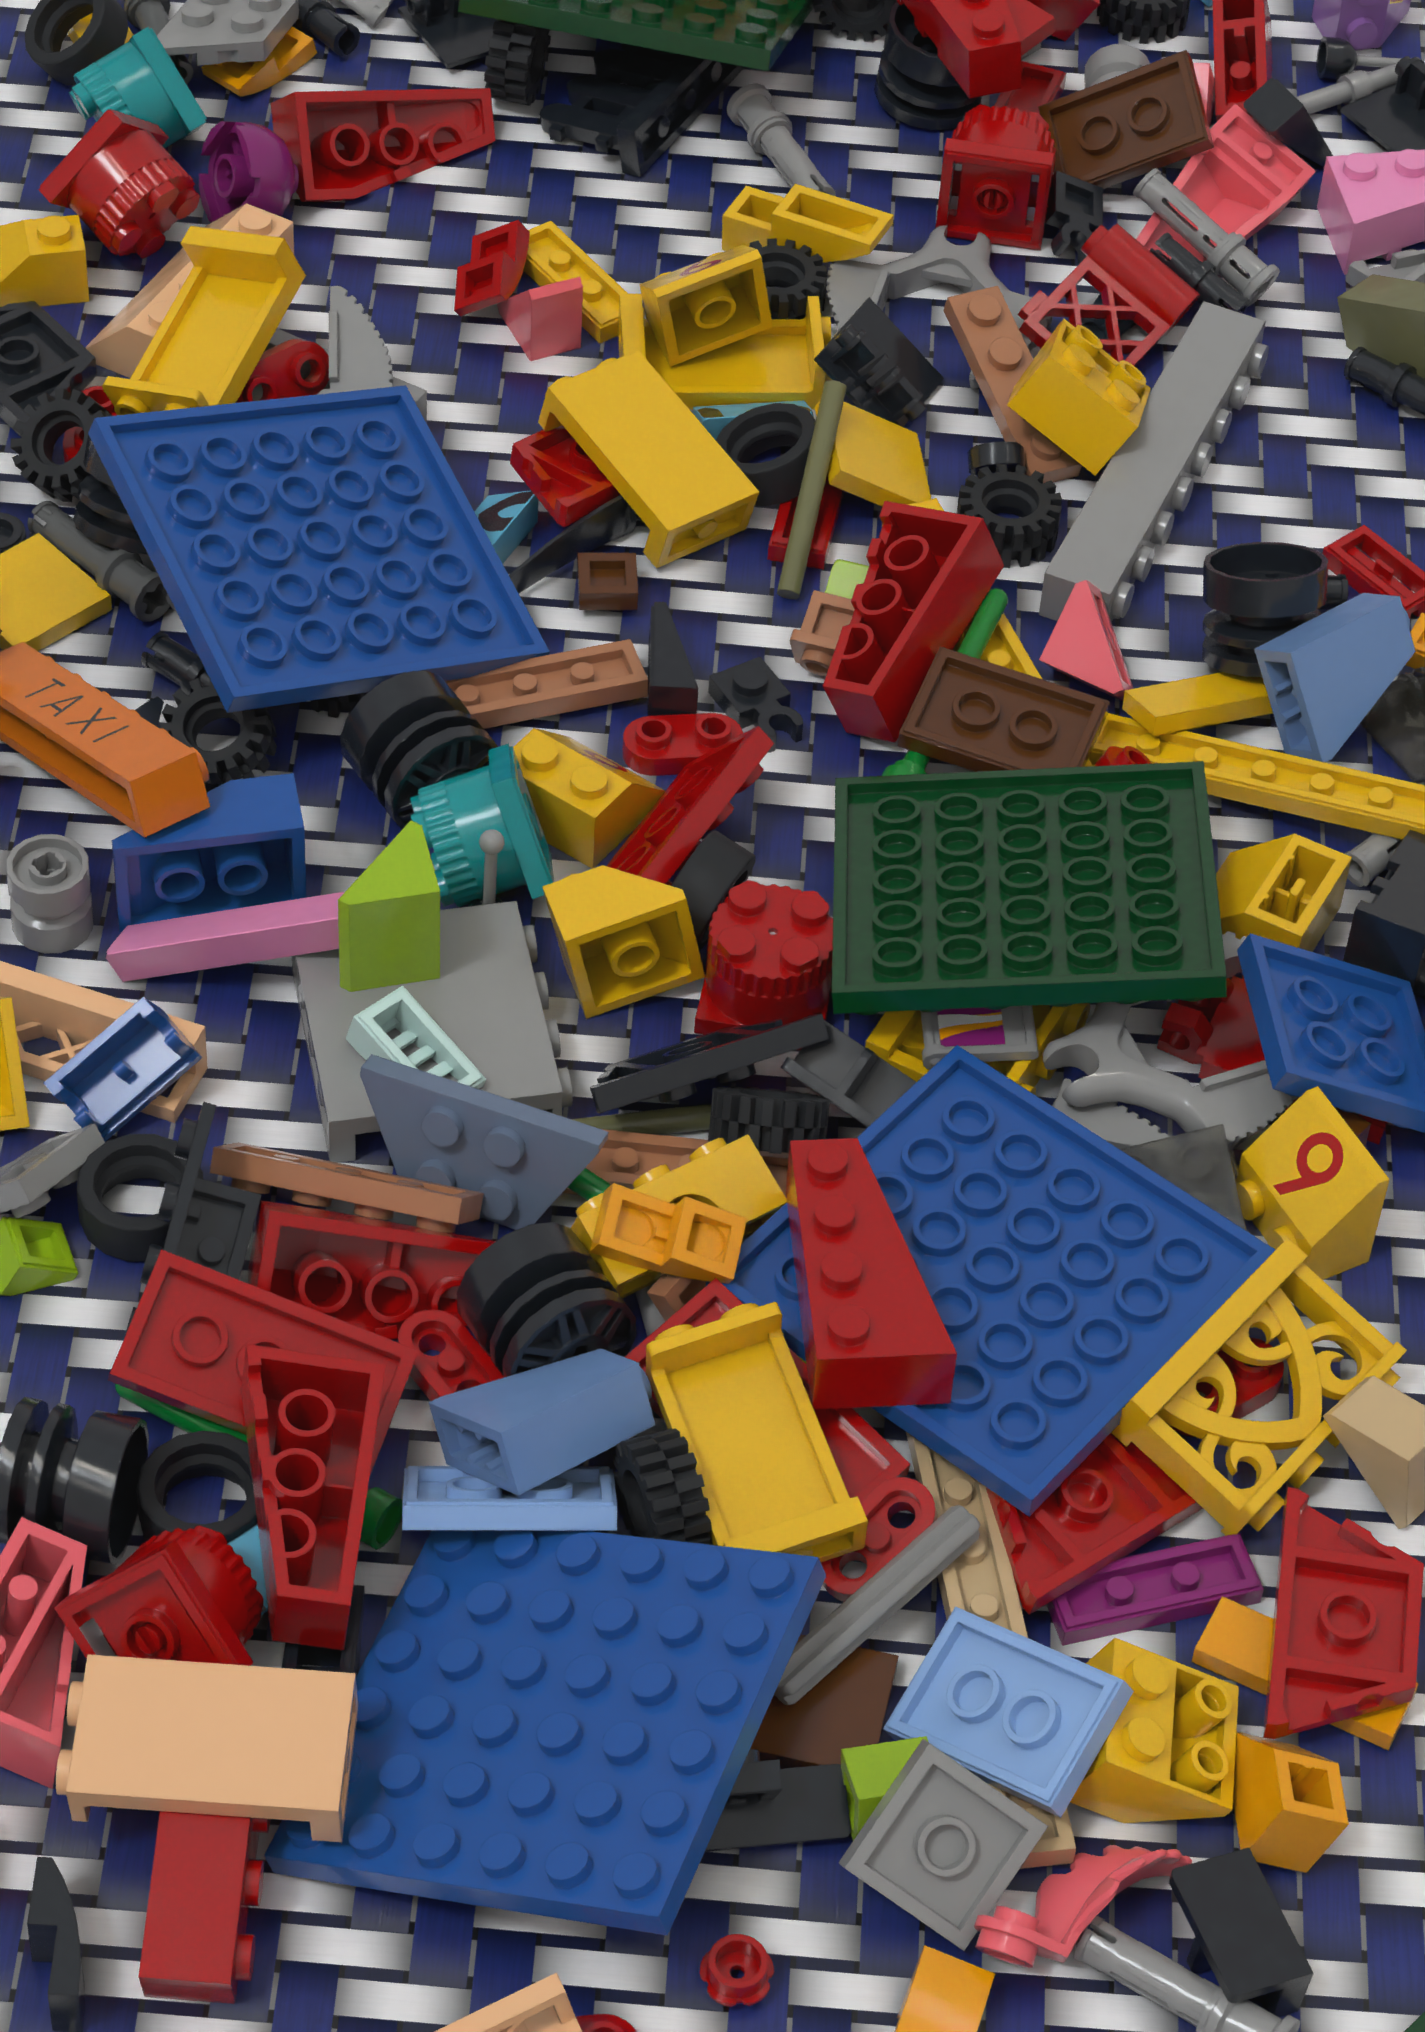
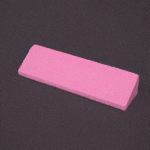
[106,892,344,982]

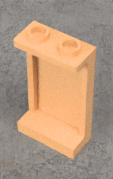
[56,1654,358,1842]

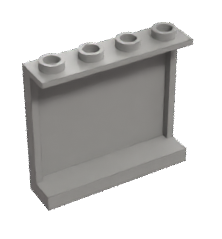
[291,901,573,1163]

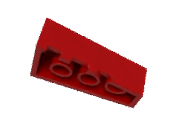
[896,0,1022,99]
[786,1138,957,1409]

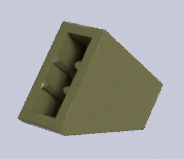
[1337,274,1425,378]

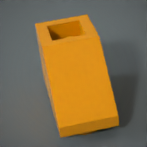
[1233,1732,1349,1873]

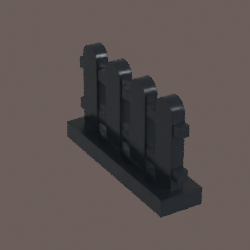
[540,43,745,177]

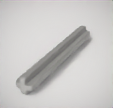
[774,1505,980,1705]

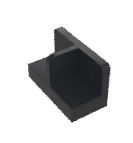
[781,1020,916,1128]
[1169,1848,1314,2017]

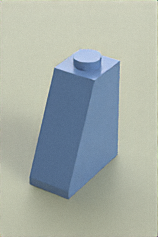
[1254,593,1416,763]
[429,1349,656,1496]

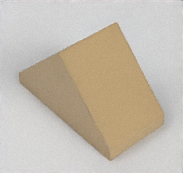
[1323,1376,1425,1529]

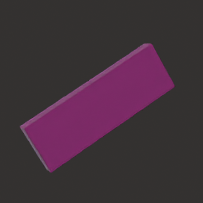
[1046,1533,1264,1646]

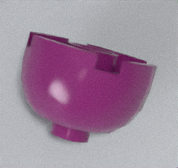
[199,121,299,223]

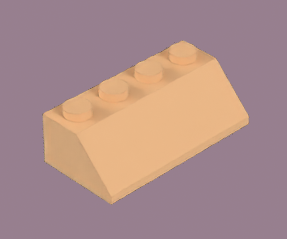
[85,203,294,378]

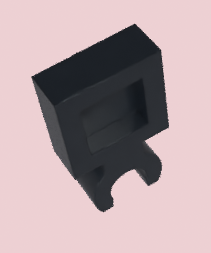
[1045,170,1103,264]
[708,657,803,753]

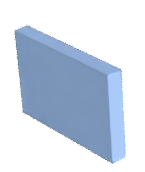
[402,1466,617,1531]
[883,1606,1134,1818]

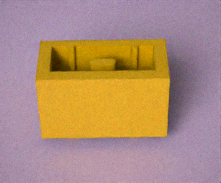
[1007,319,1151,476]
[1216,834,1352,952]
[1070,1638,1239,1823]

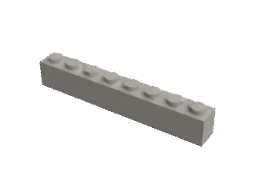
[1039,301,1269,623]

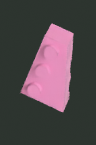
[1317,149,1425,275]

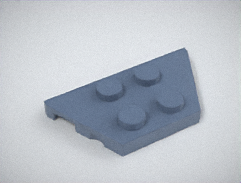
[360,1054,609,1230]

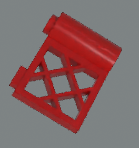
[1017,223,1200,366]

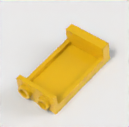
[102,226,306,415]
[618,294,832,410]
[538,350,759,569]
[646,1302,868,1562]

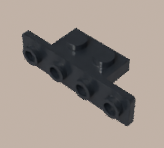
[124,1102,262,1338]
[705,1749,851,1852]

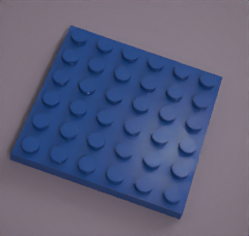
[88,385,550,713]
[706,1045,1275,1516]
[264,1530,826,1936]

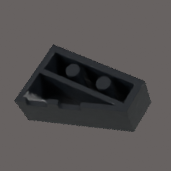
[1343,830,1425,1000]

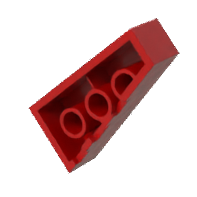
[823,501,1004,743]
[241,1344,386,1650]
[138,1811,271,2004]

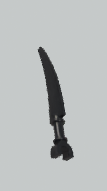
[509,495,643,593]

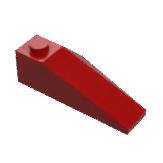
[271,88,496,202]
[248,1200,496,1340]

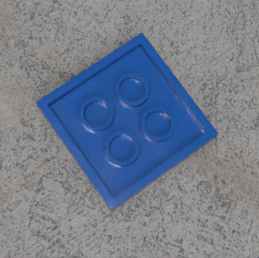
[1237,933,1425,1133]

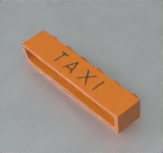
[0,642,210,838]

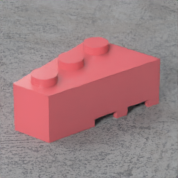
[0,1517,87,1789]

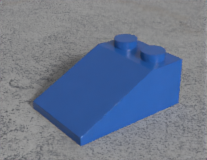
[112,773,307,934]

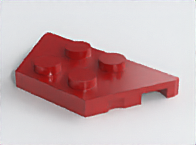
[510,425,621,527]
[986,1433,1203,1615]
[1263,1487,1424,1739]

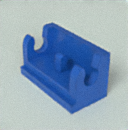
[43,997,202,1142]

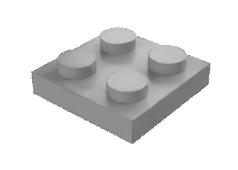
[839,1739,1048,1951]

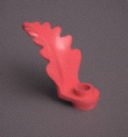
[974,1845,1192,1968]

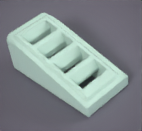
[346,986,486,1089]

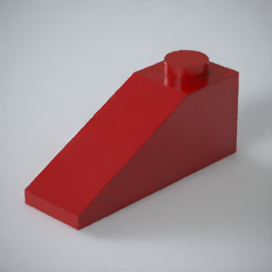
[1212,0,1272,121]

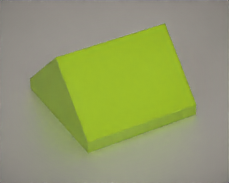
[338,820,440,992]

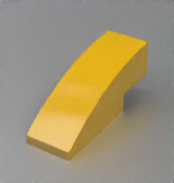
[722,184,894,263]

